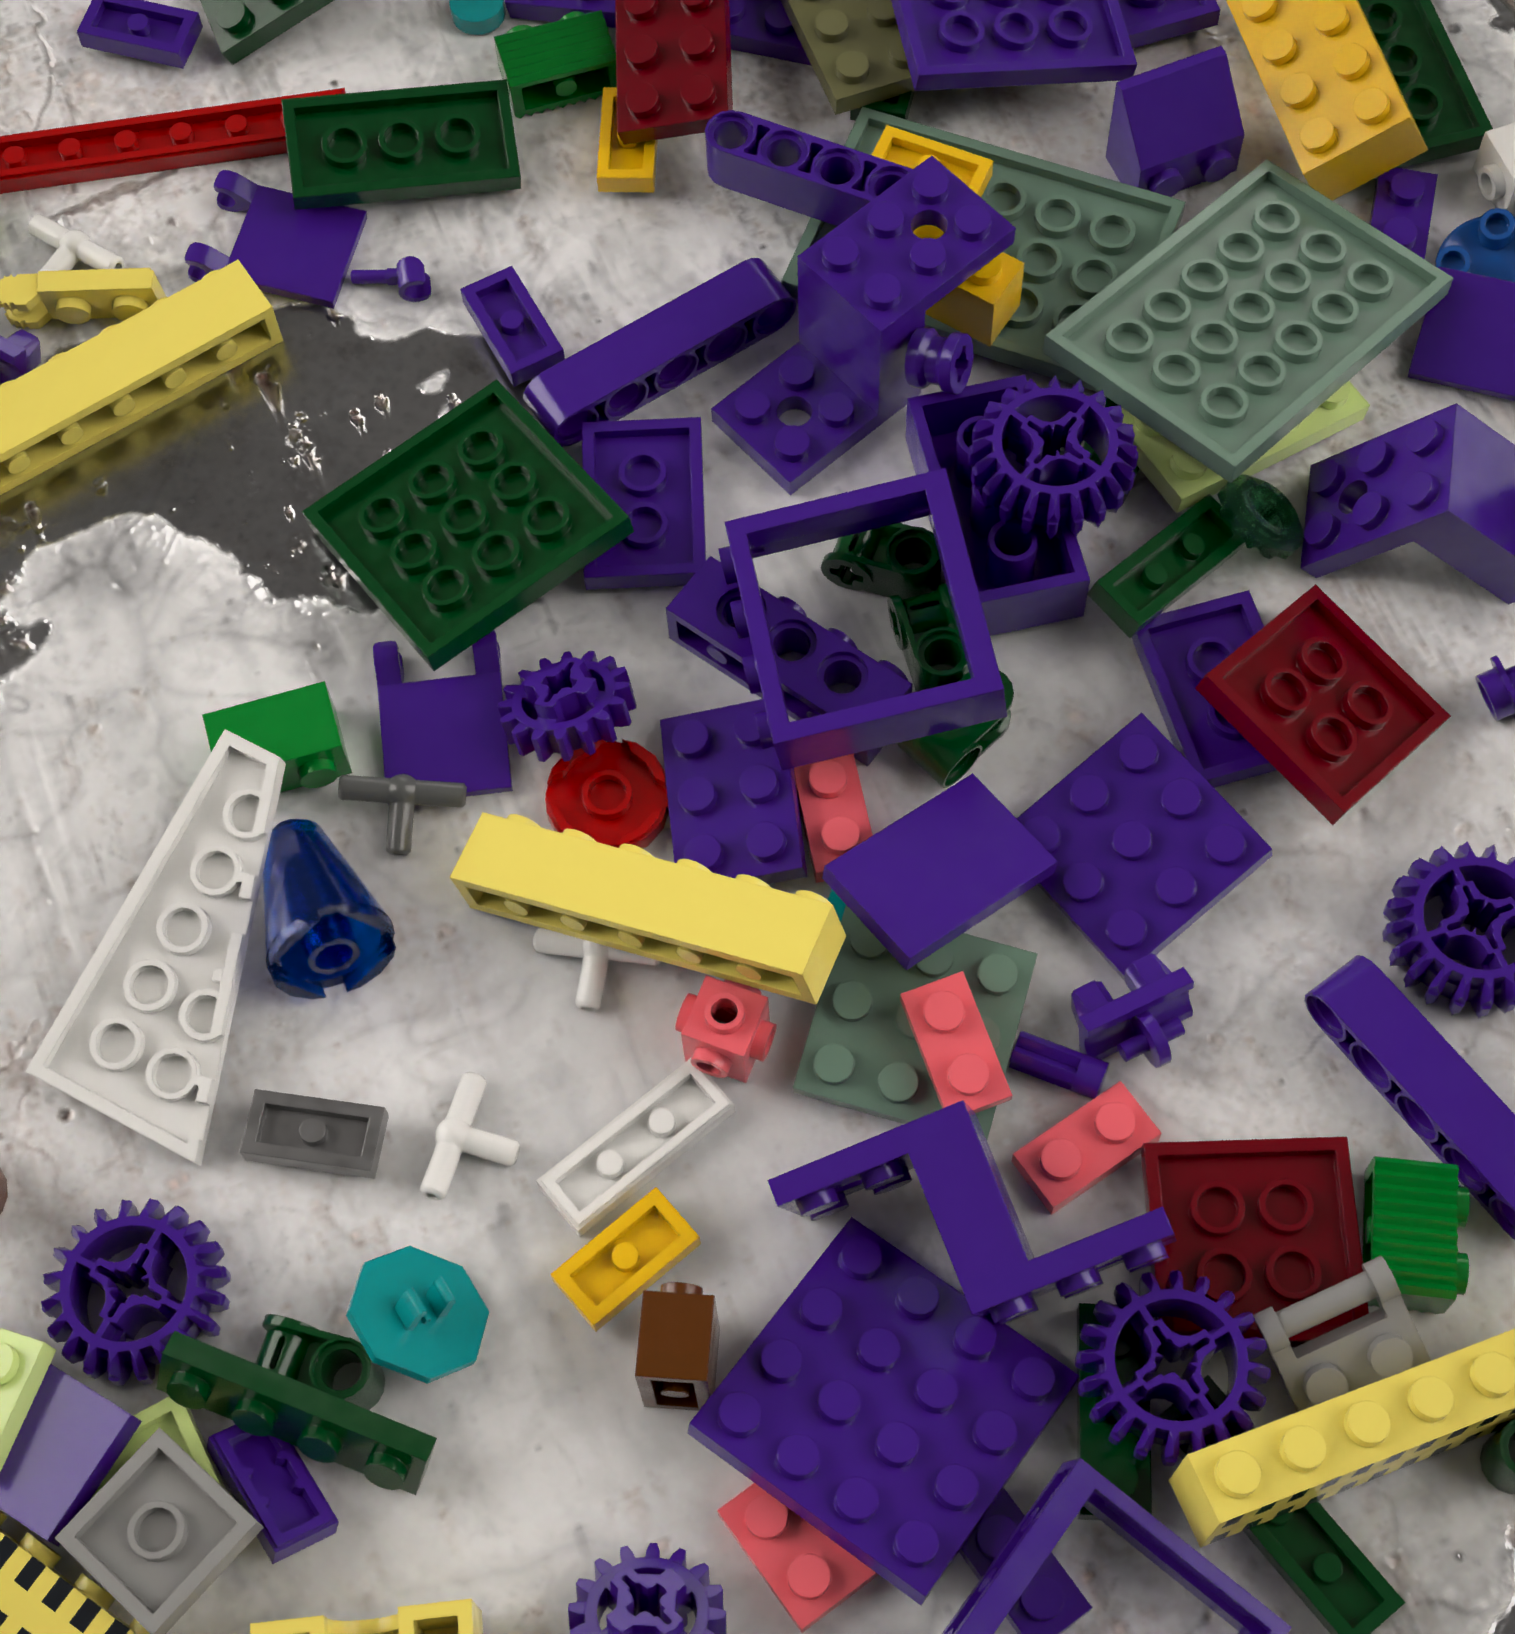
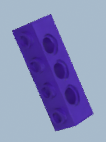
[666,556,913,767]

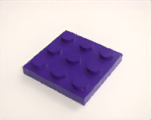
[1016,712,1272,981]

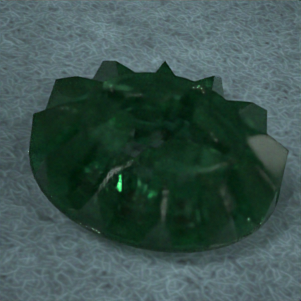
[1217,474,1304,560]

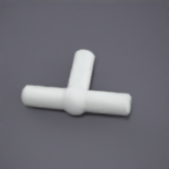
[28,214,124,271]
[533,928,662,1011]
[420,1072,520,1200]

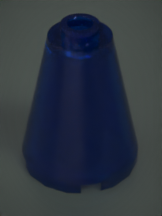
[262,819,396,999]

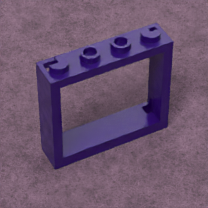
[718,468,1007,770]
[942,1458,1292,1634]

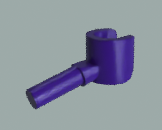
[350,256,431,302]

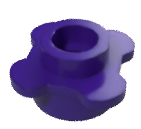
[1475,655,1515,721]

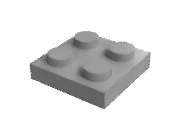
[55,1427,264,1634]

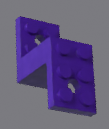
[711,156,1016,496]
[1300,403,1515,604]
[767,1100,1177,1325]

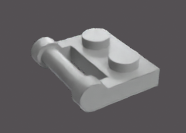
[1253,1256,1431,1412]

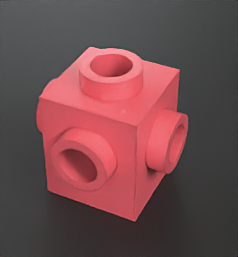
[675,975,777,1083]

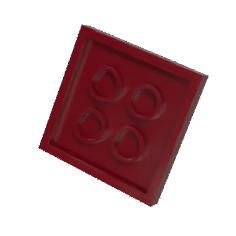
[1195,584,1451,825]
[1141,1136,1369,1347]

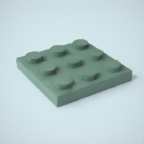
[793,905,1038,1140]

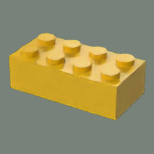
[1226,0,1428,201]

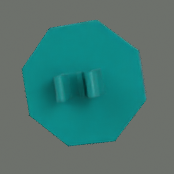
[346,1246,489,1384]

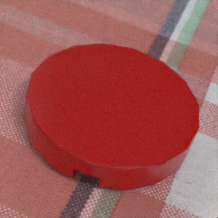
[545,739,669,849]

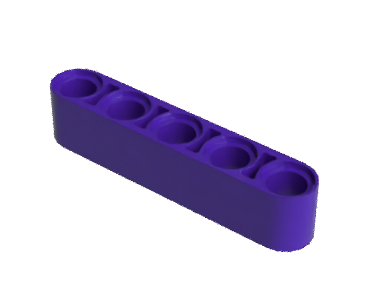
[705,110,913,226]
[523,258,797,447]
[1304,955,1515,1240]

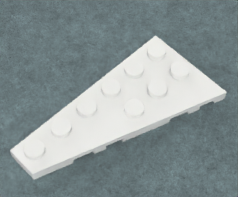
[25,729,286,1166]

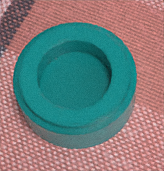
[449,0,506,35]

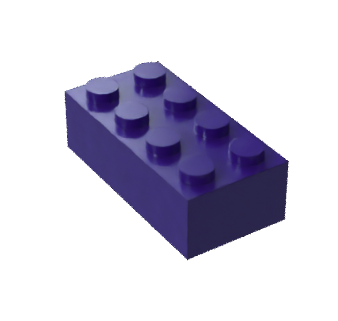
[905,374,1090,636]

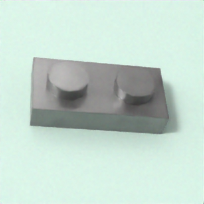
[240,1089,389,1179]

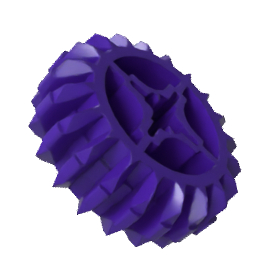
[968,375,1138,540]
[1382,841,1515,1019]
[41,1198,231,1386]
[1075,1270,1271,1467]

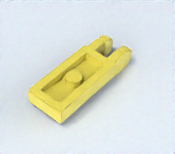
[0,268,167,329]

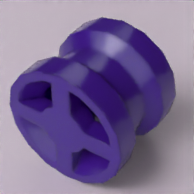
[904,327,974,395]

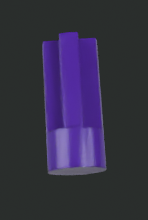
[1009,1031,1110,1099]

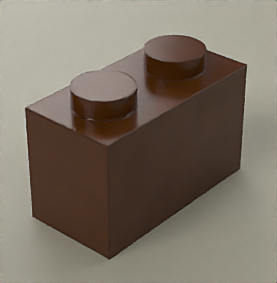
[635,1282,720,1411]

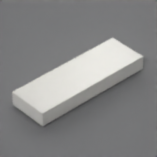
[536,1057,735,1237]

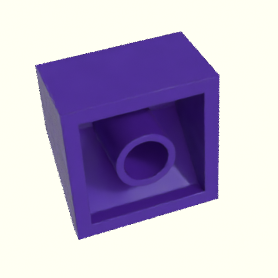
[1105,45,1245,197]

